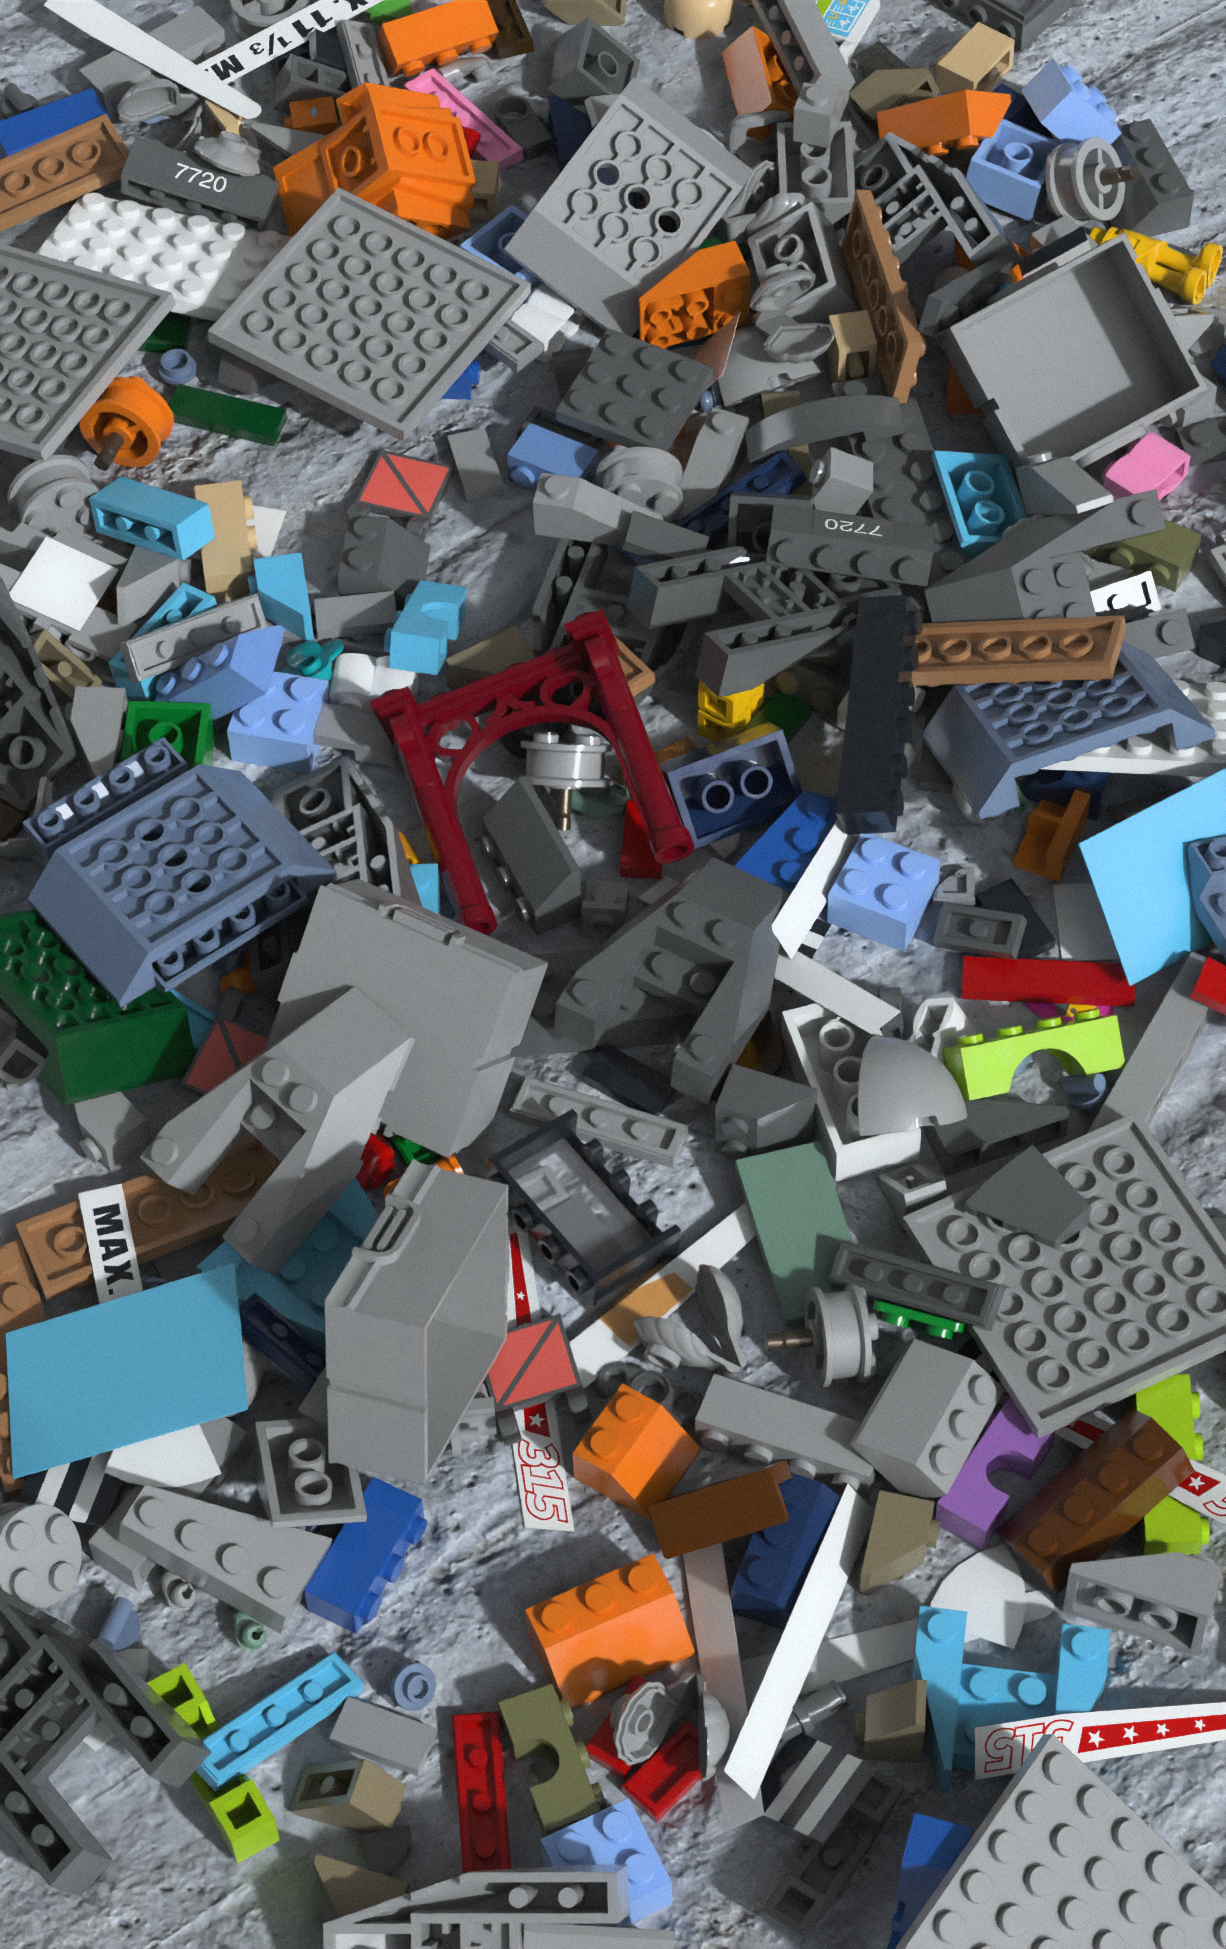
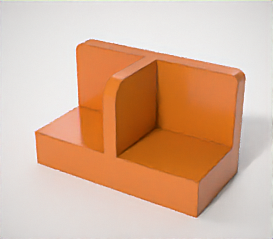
[1013,789,1091,882]

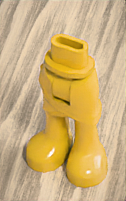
[1089,227,1223,305]

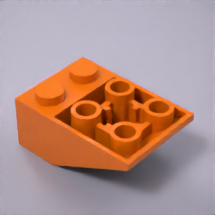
[638,241,751,349]

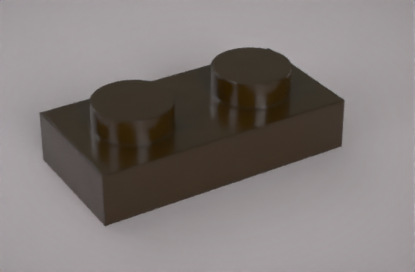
[487,0,534,60]

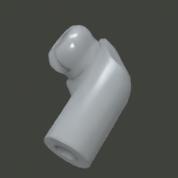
[436,57,492,83]
[160,1569,197,1611]

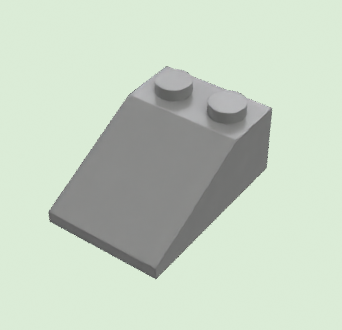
[65,686,128,783]
[253,1418,367,1529]
[1062,1552,1224,1656]

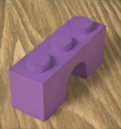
[933,1398,1055,1551]

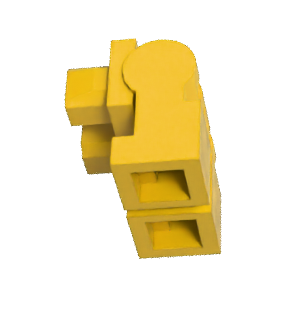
[697,680,764,742]

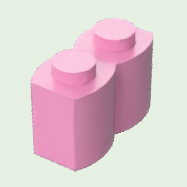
[1102,432,1191,501]

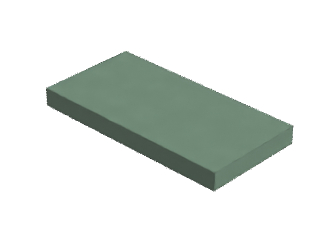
[734,1141,872,1326]

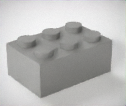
[747,202,858,325]

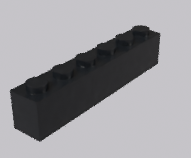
[836,595,922,835]

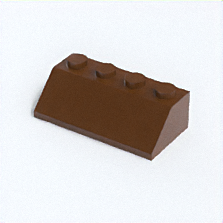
[995,1408,1195,1595]

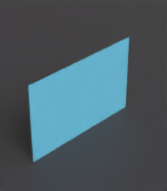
[1078,768,1226,986]
[6,1262,248,1479]

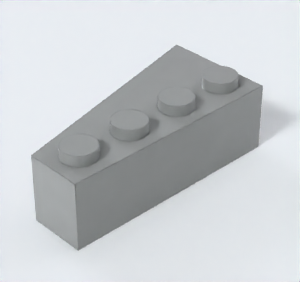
[0,563,139,684]
[118,1484,332,1634]

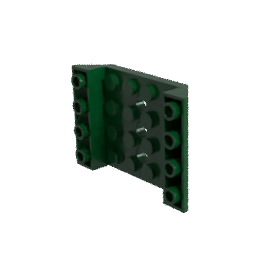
[0,908,195,1106]

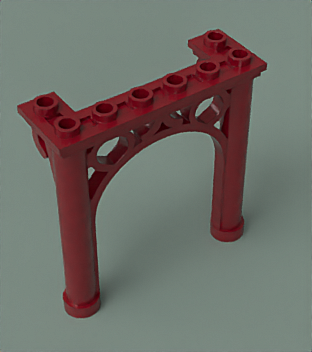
[369,609,695,936]

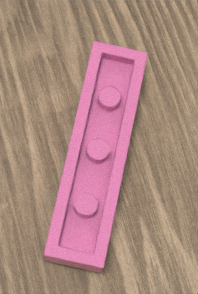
[404,68,523,173]

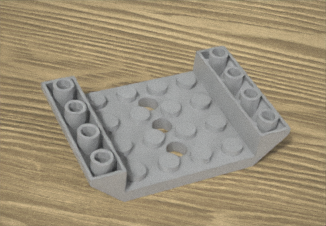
[503,77,754,337]

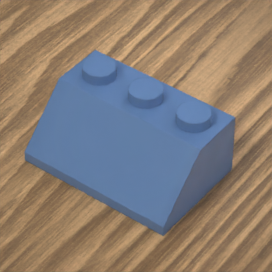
[155,625,285,721]

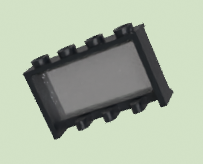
[486,1109,681,1306]

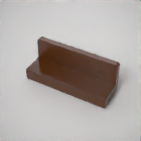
[647,1460,792,1559]

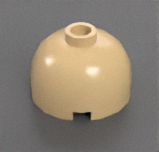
[664,0,735,39]

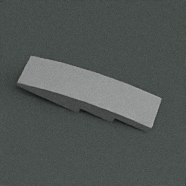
[0,522,128,589]

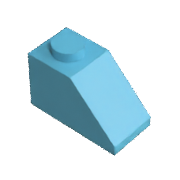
[248,553,314,641]

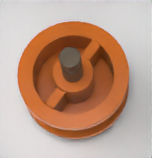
[79,376,174,471]

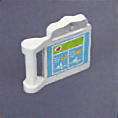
[814,0,880,66]

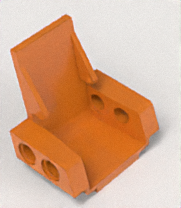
[273,82,477,240]

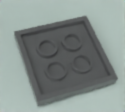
[556,328,713,452]

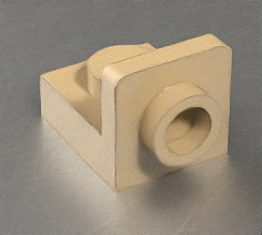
[205,89,243,138]

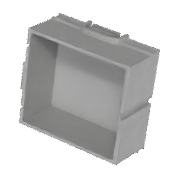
[936,232,1208,495]
[265,879,548,1158]
[324,1159,510,1485]

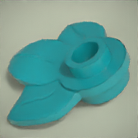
[278,638,344,682]

